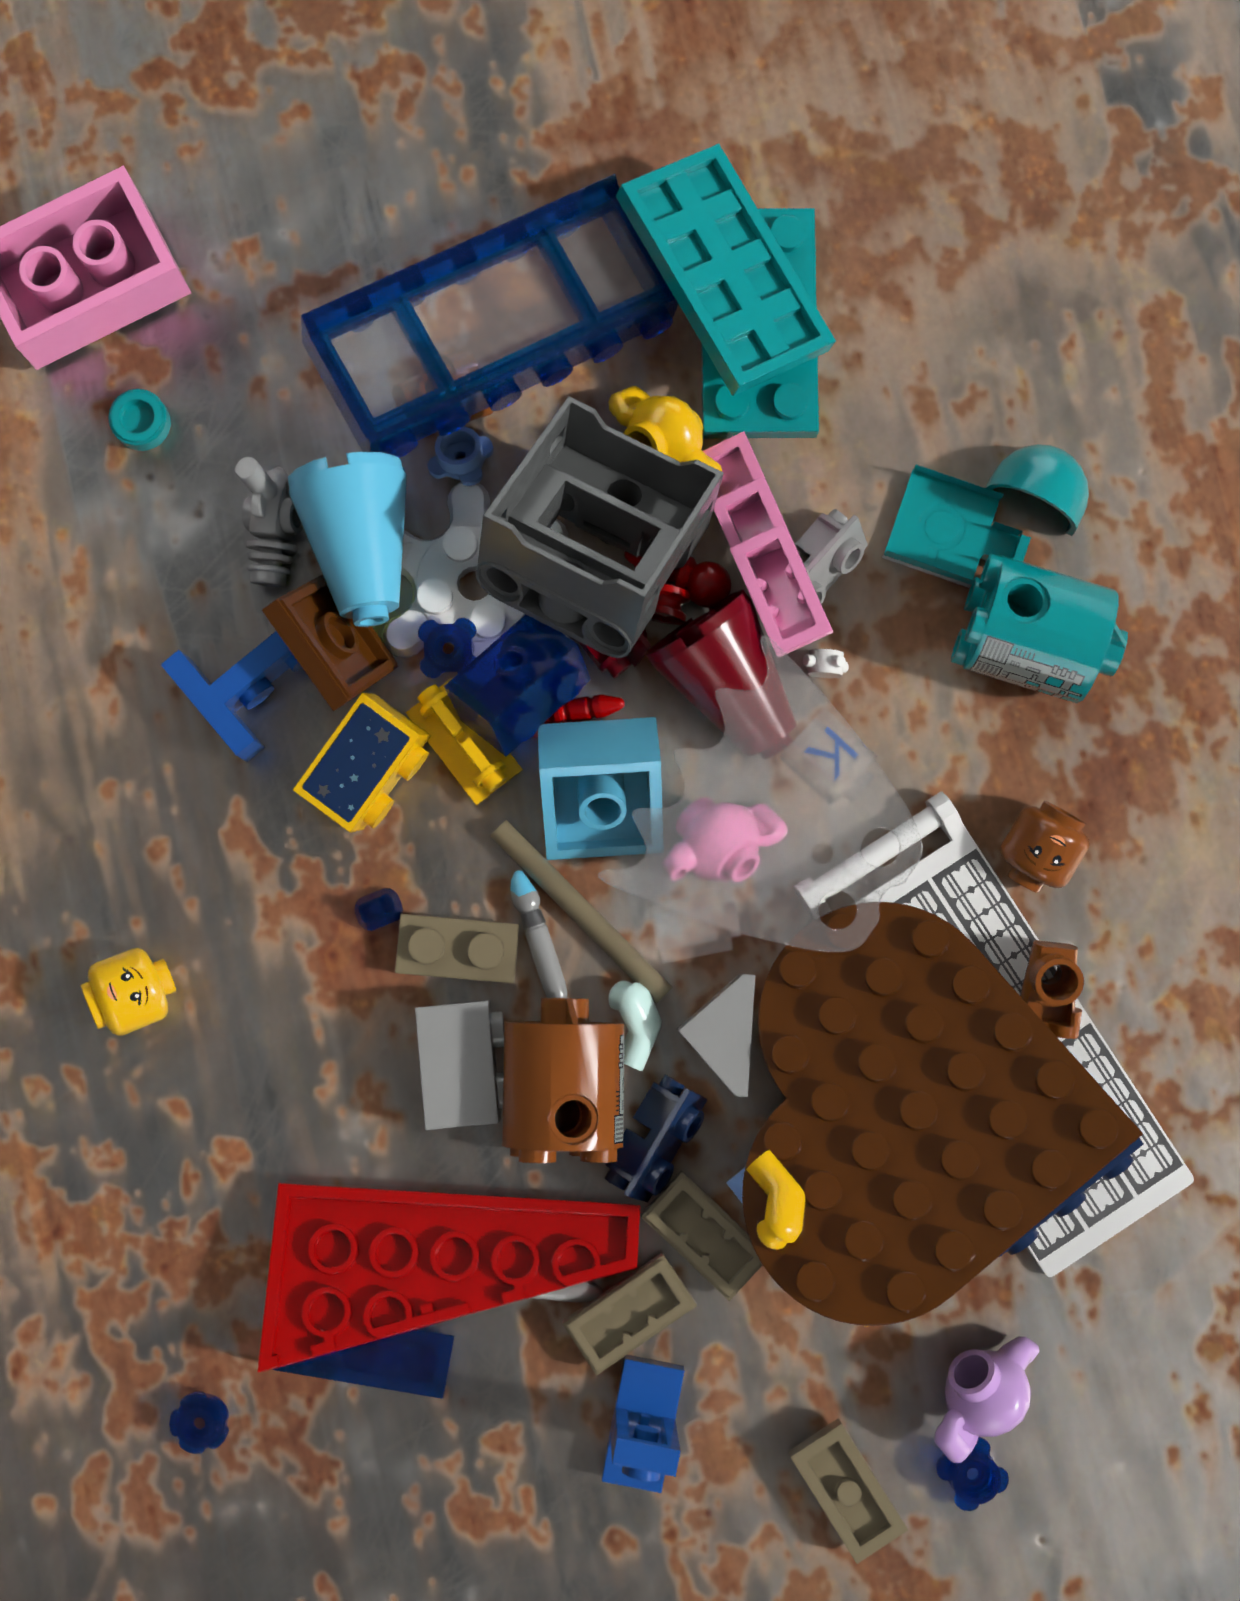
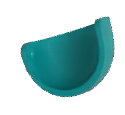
[985,444,1089,536]

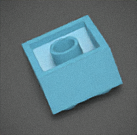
[538,717,664,860]

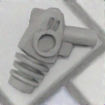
[235,457,303,587]

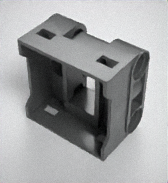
[476,396,724,658]

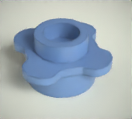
[427,426,494,486]

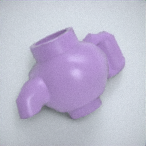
[934,1336,1039,1463]

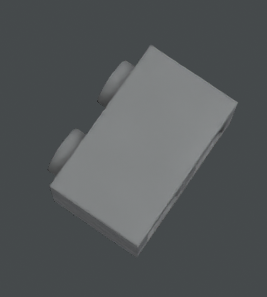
[415,1000,504,1130]

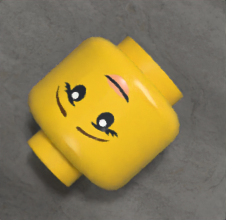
[80,948,176,1036]

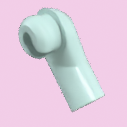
[608,980,662,1071]

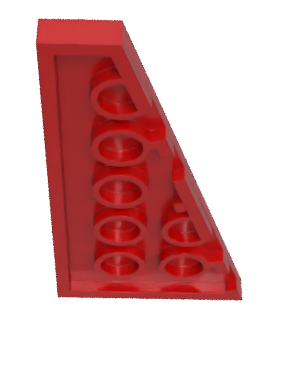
[257,1183,640,1373]

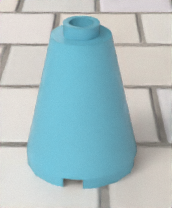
[288,452,407,627]

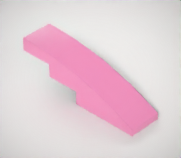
[703,431,834,658]

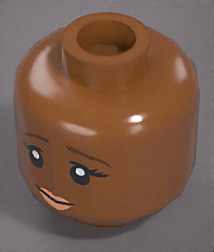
[1000,801,1090,893]

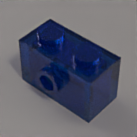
[444,614,591,757]

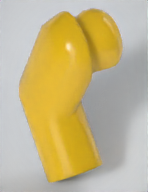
[746,1150,805,1250]

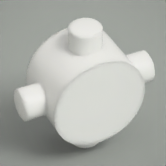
[802,649,849,678]

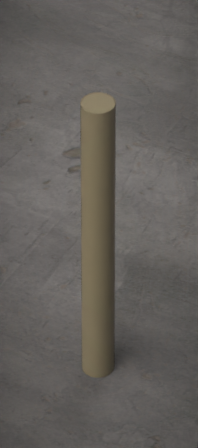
[490,820,672,1003]

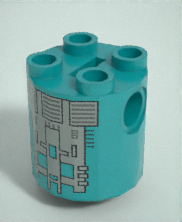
[951,554,1128,704]

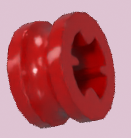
[650,584,691,625]

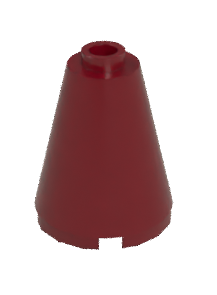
[646,589,797,760]

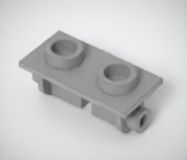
[795,509,868,604]

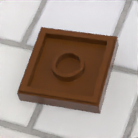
[262,574,399,712]

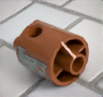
[502,998,624,1163]

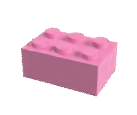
[0,165,192,370]

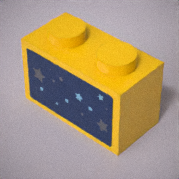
[293,693,431,833]

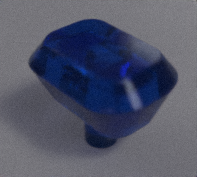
[354,888,403,931]

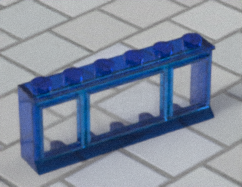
[301,173,679,458]

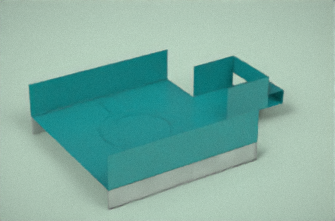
[882,464,1031,588]

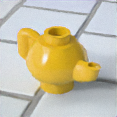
[608,386,722,472]

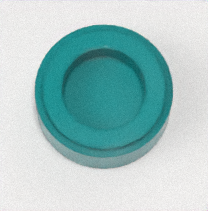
[108,389,171,451]

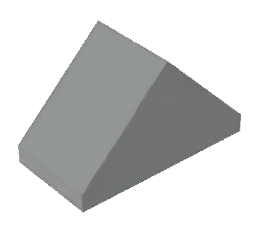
[677,974,755,1097]

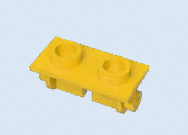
[405,678,523,806]

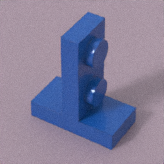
[160,631,302,762]
[602,1355,685,1493]

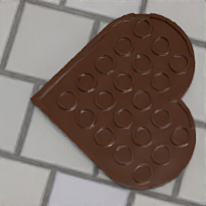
[742,902,1143,1326]

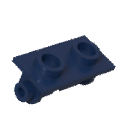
[604,1074,708,1203]

